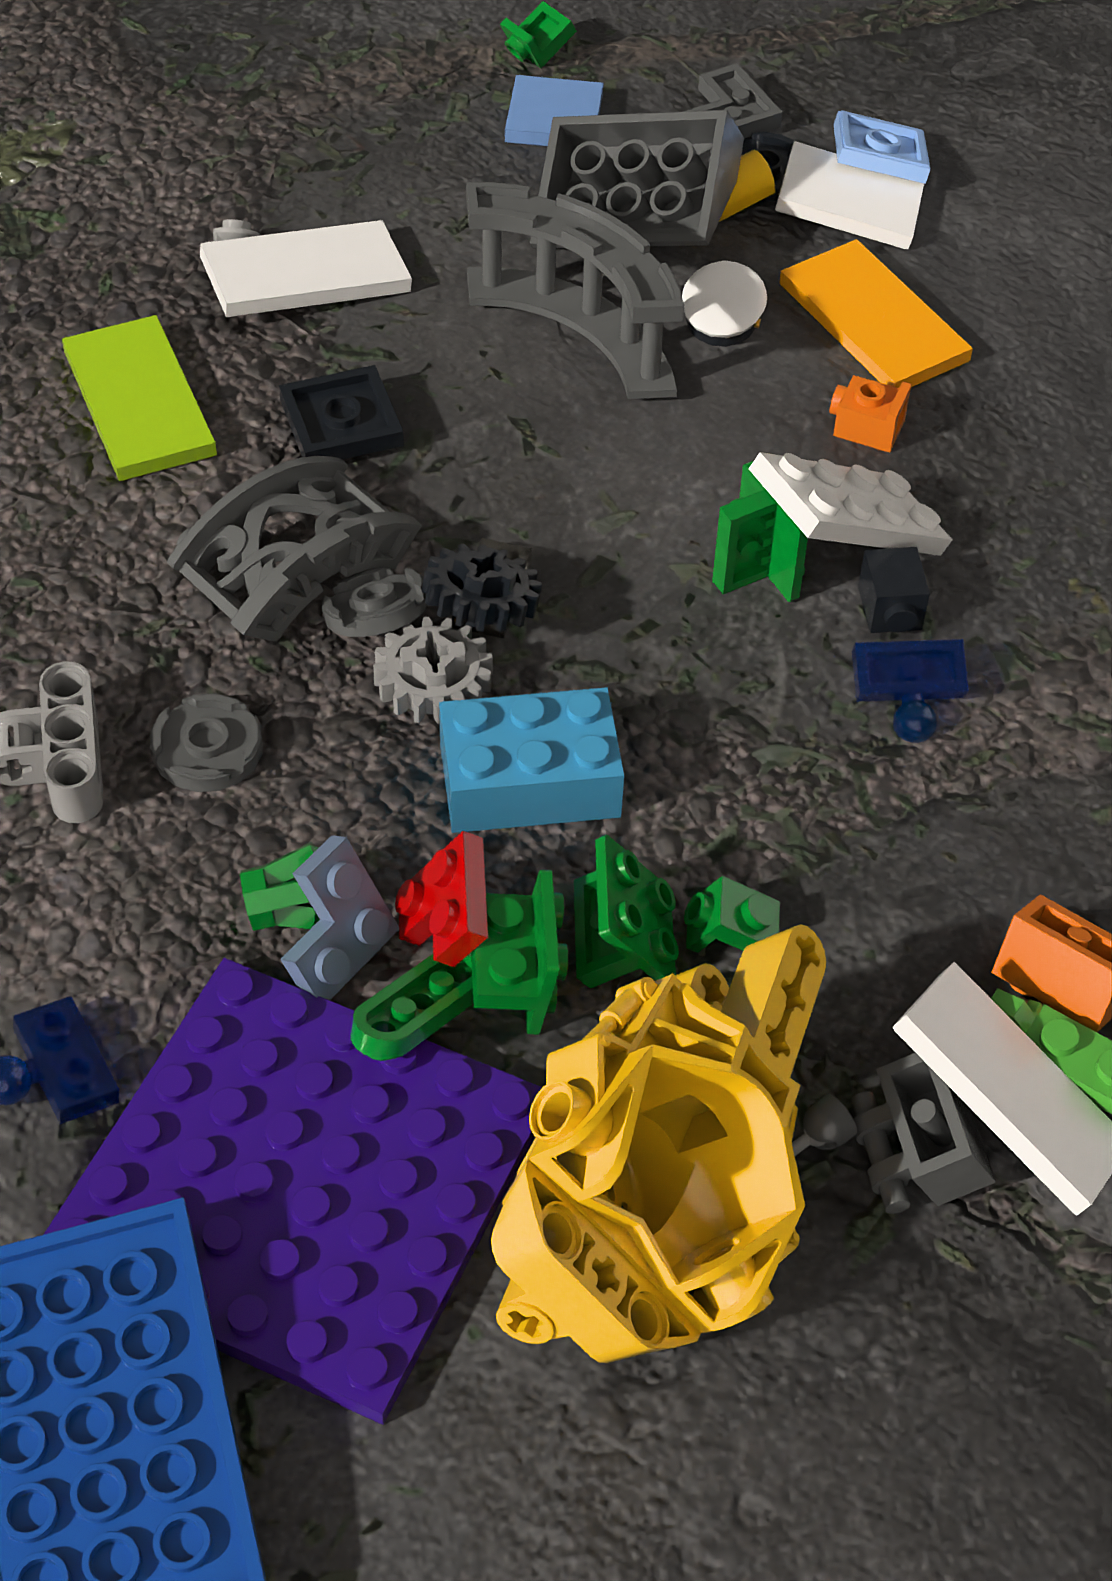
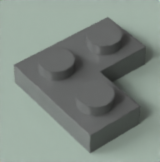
[683,63,783,138]

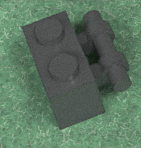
[851,1052,996,1214]

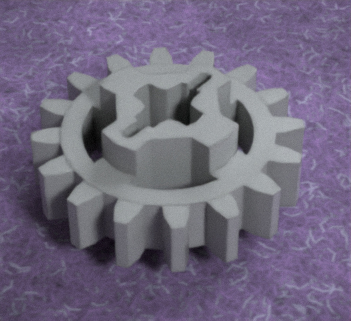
[373,617,493,724]

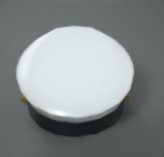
[682,261,767,347]

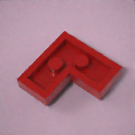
[395,831,488,967]

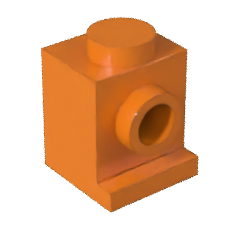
[829,375,912,453]

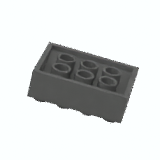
[530,110,744,248]

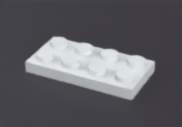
[749,452,952,556]

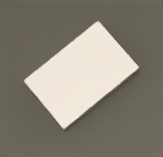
[775,141,924,249]

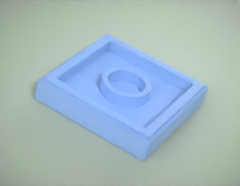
[834,110,931,184]

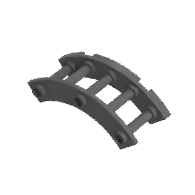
[466,182,684,399]

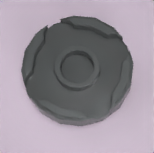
[321,567,428,637]
[150,693,263,792]

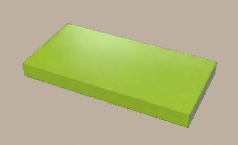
[62,315,217,481]

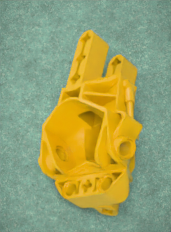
[491,924,826,1363]

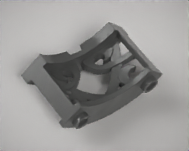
[167,456,422,642]

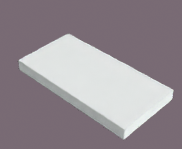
[200,220,412,317]
[892,962,1112,1216]

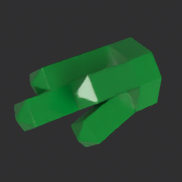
[240,842,320,931]

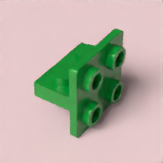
[712,461,809,602]
[574,835,679,989]
[471,870,568,1035]

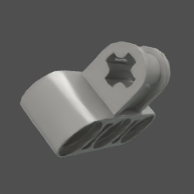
[0,661,103,823]

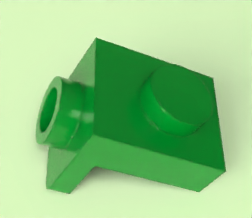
[500,1,577,69]
[684,875,780,953]

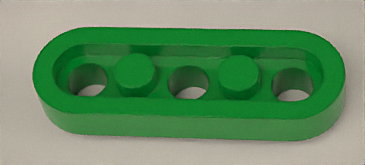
[350,953,474,1061]

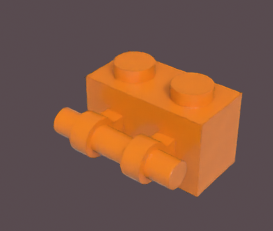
[991,894,1112,1032]

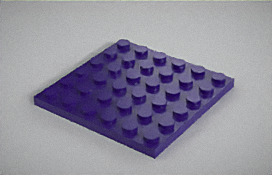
[43,958,542,1425]

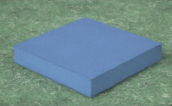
[505,75,603,146]

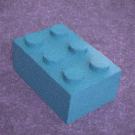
[439,687,624,833]

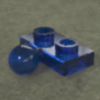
[852,639,969,743]
[0,996,119,1124]

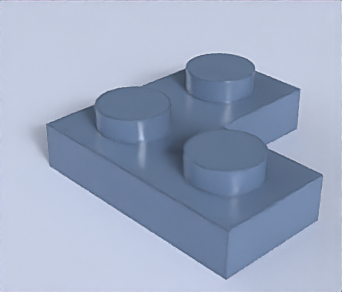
[280,835,399,1001]

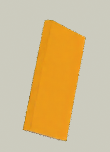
[779,239,973,388]

